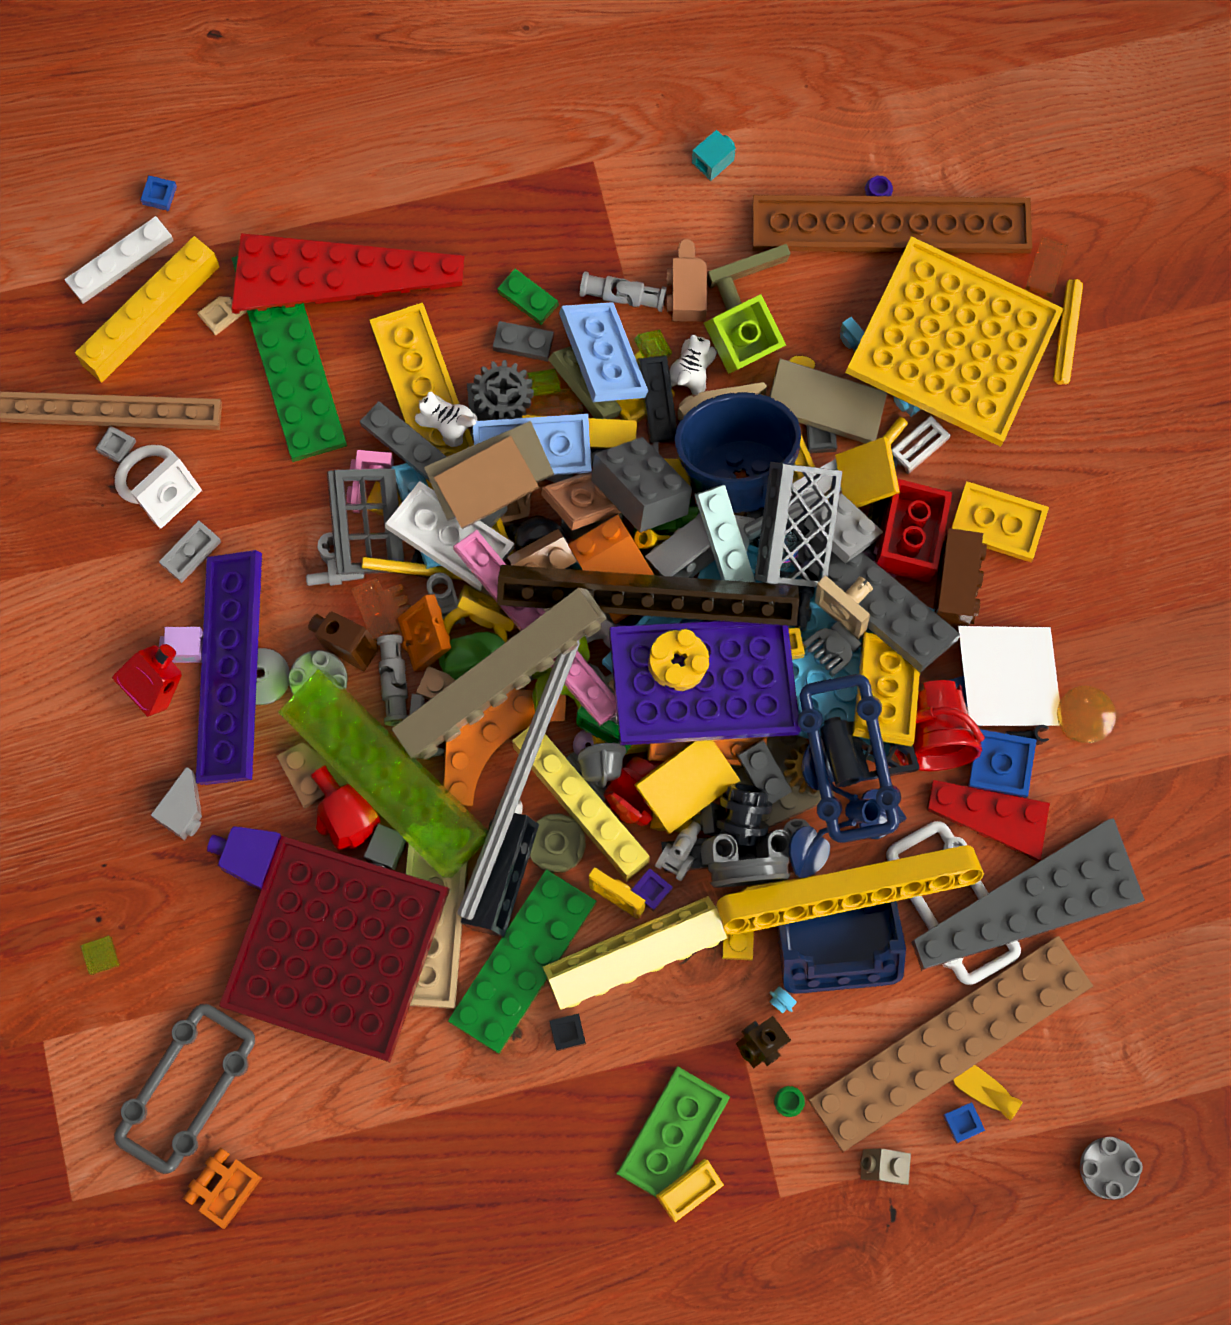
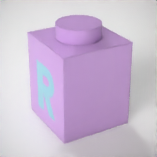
[159,627,203,663]

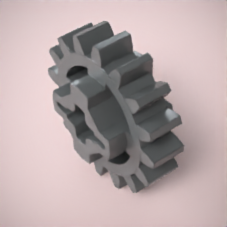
[471,360,534,420]

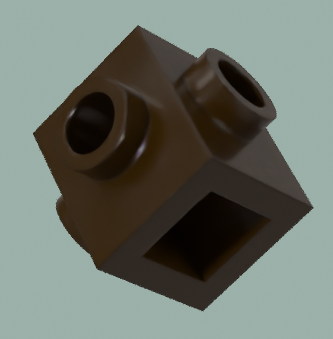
[736,1016,791,1069]

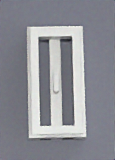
[891,416,950,474]

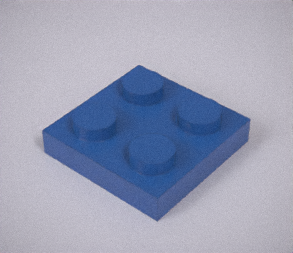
[968,729,1036,798]

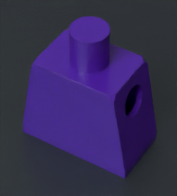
[207,826,281,891]

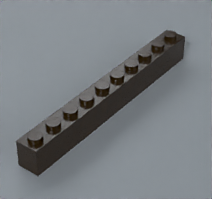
[497,565,799,626]

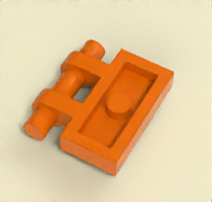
[183,1147,262,1229]

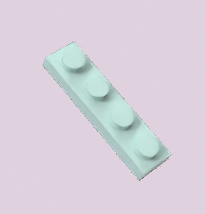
[695,485,755,582]

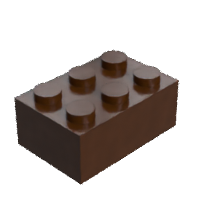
[933,528,987,632]

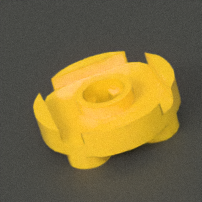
[648,629,709,691]

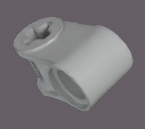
[427,573,466,625]

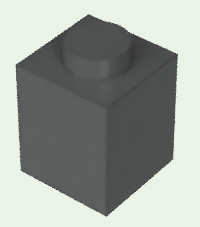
[364,824,408,871]

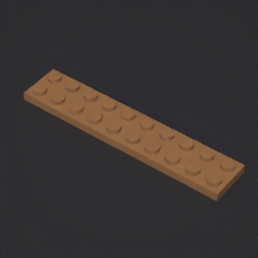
[809,936,1093,1153]

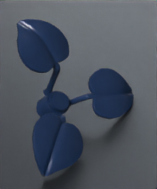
[789,736,906,878]

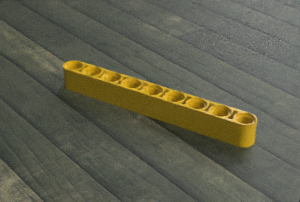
[716,845,984,935]

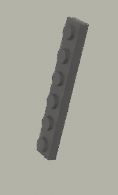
[360,401,508,528]

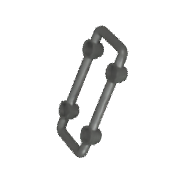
[114,1004,255,1174]

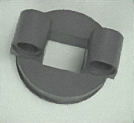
[701,830,791,888]

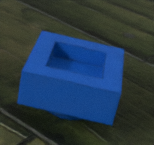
[140,175,177,211]
[943,1102,985,1144]

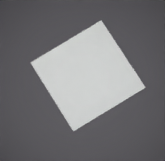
[958,626,1063,726]

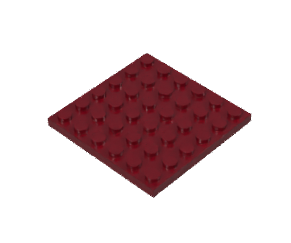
[219,836,450,1063]

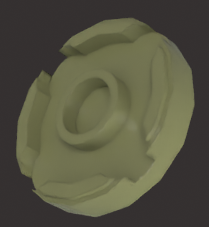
[530,813,586,873]

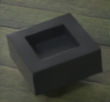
[549,1013,586,1051]

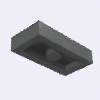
[493,321,554,362]
[736,740,792,804]

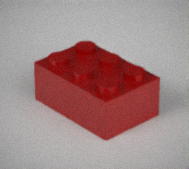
[875,478,952,583]

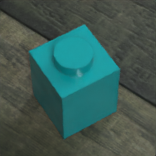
[692,130,736,181]

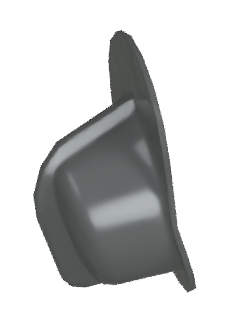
[576,743,626,789]

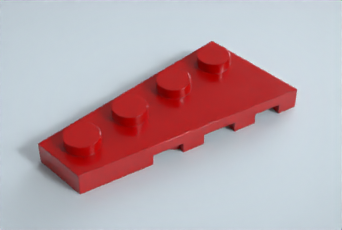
[927,780,1050,862]

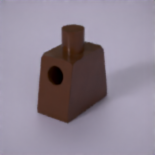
[308,611,380,672]

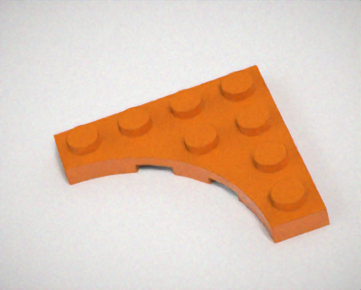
[442,689,566,806]

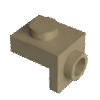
[860,1149,911,1185]

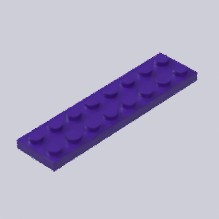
[196,550,262,785]

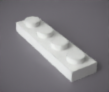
[65,216,174,304]

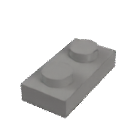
[159,521,221,583]

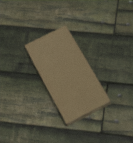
[769,358,887,443]
[424,421,554,521]

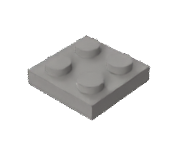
[804,493,883,564]

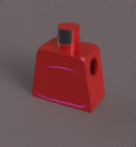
[112,644,182,717]

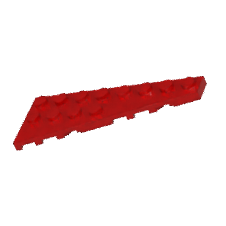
[232,233,465,314]

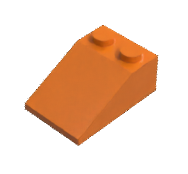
[568,514,654,624]

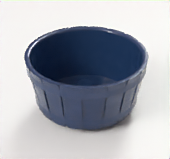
[675,392,801,513]

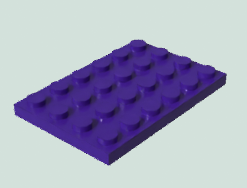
[609,621,801,746]

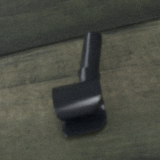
[1006,725,1049,745]

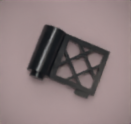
[819,717,920,787]

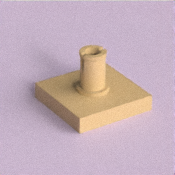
[815,575,873,640]

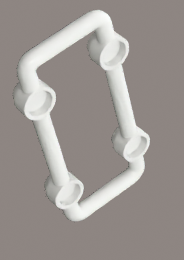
[886,821,1021,985]

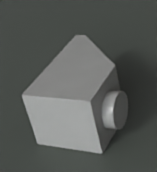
[151,767,202,841]

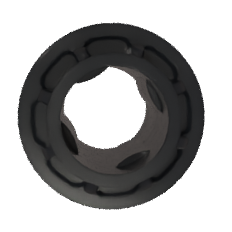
[716,784,773,846]

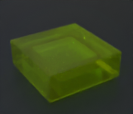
[634,330,672,358]
[527,369,561,396]
[81,936,120,975]

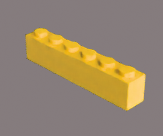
[75,236,219,383]

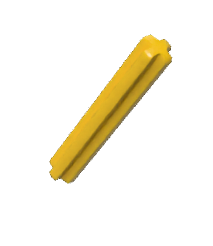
[1053,279,1083,385]

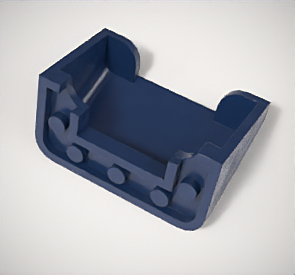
[777,901,906,994]

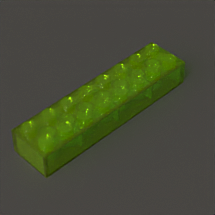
[278,669,489,878]

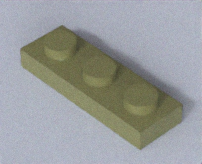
[548,346,622,419]

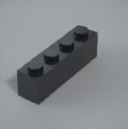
[460,809,539,937]

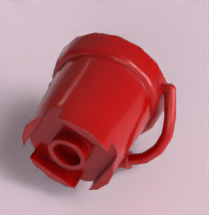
[891,680,985,771]

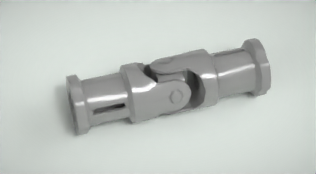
[580,271,667,312]
[377,634,408,726]

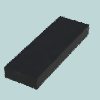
[637,355,677,444]

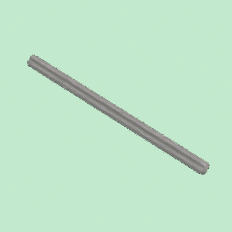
[457,640,580,920]

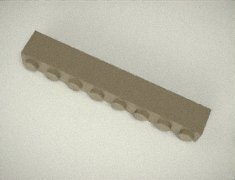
[392,588,607,759]

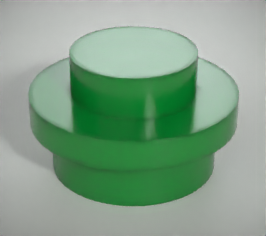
[774,1086,805,1117]

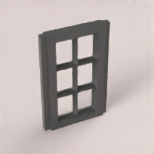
[327,469,404,575]

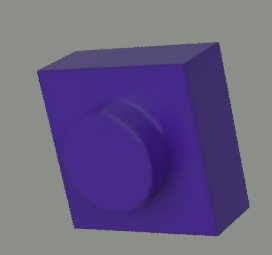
[631,868,673,912]

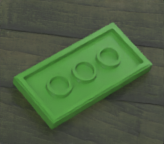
[617,1066,730,1198]

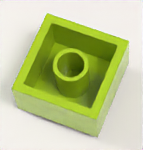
[704,294,786,374]

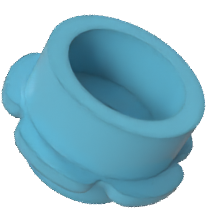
[769,986,797,1014]

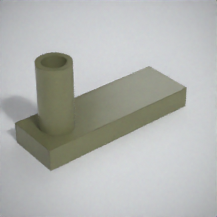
[707,244,791,311]

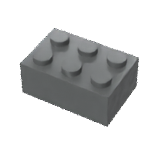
[591,437,692,532]

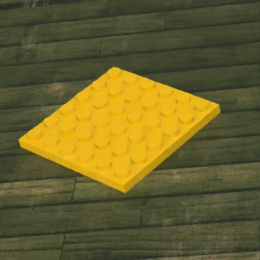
[845,236,1064,447]

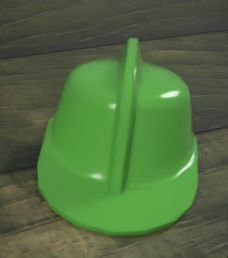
[439,632,505,680]

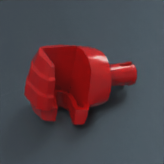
[604,756,665,826]
[310,765,381,851]

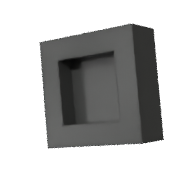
[692,803,727,836]

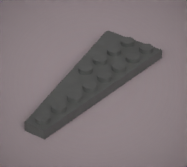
[911,818,1145,971]

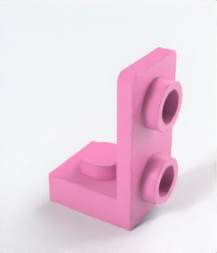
[347,450,394,513]

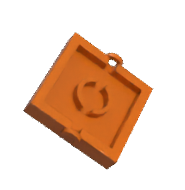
[398,594,451,672]

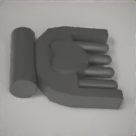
[803,621,862,677]

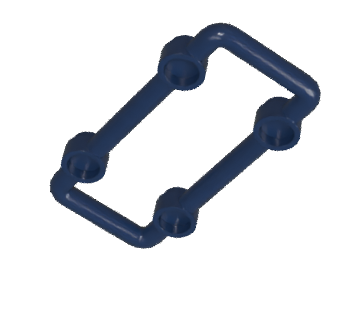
[798,674,901,843]

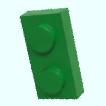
[497,269,559,325]

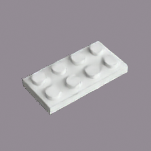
[385,481,514,591]

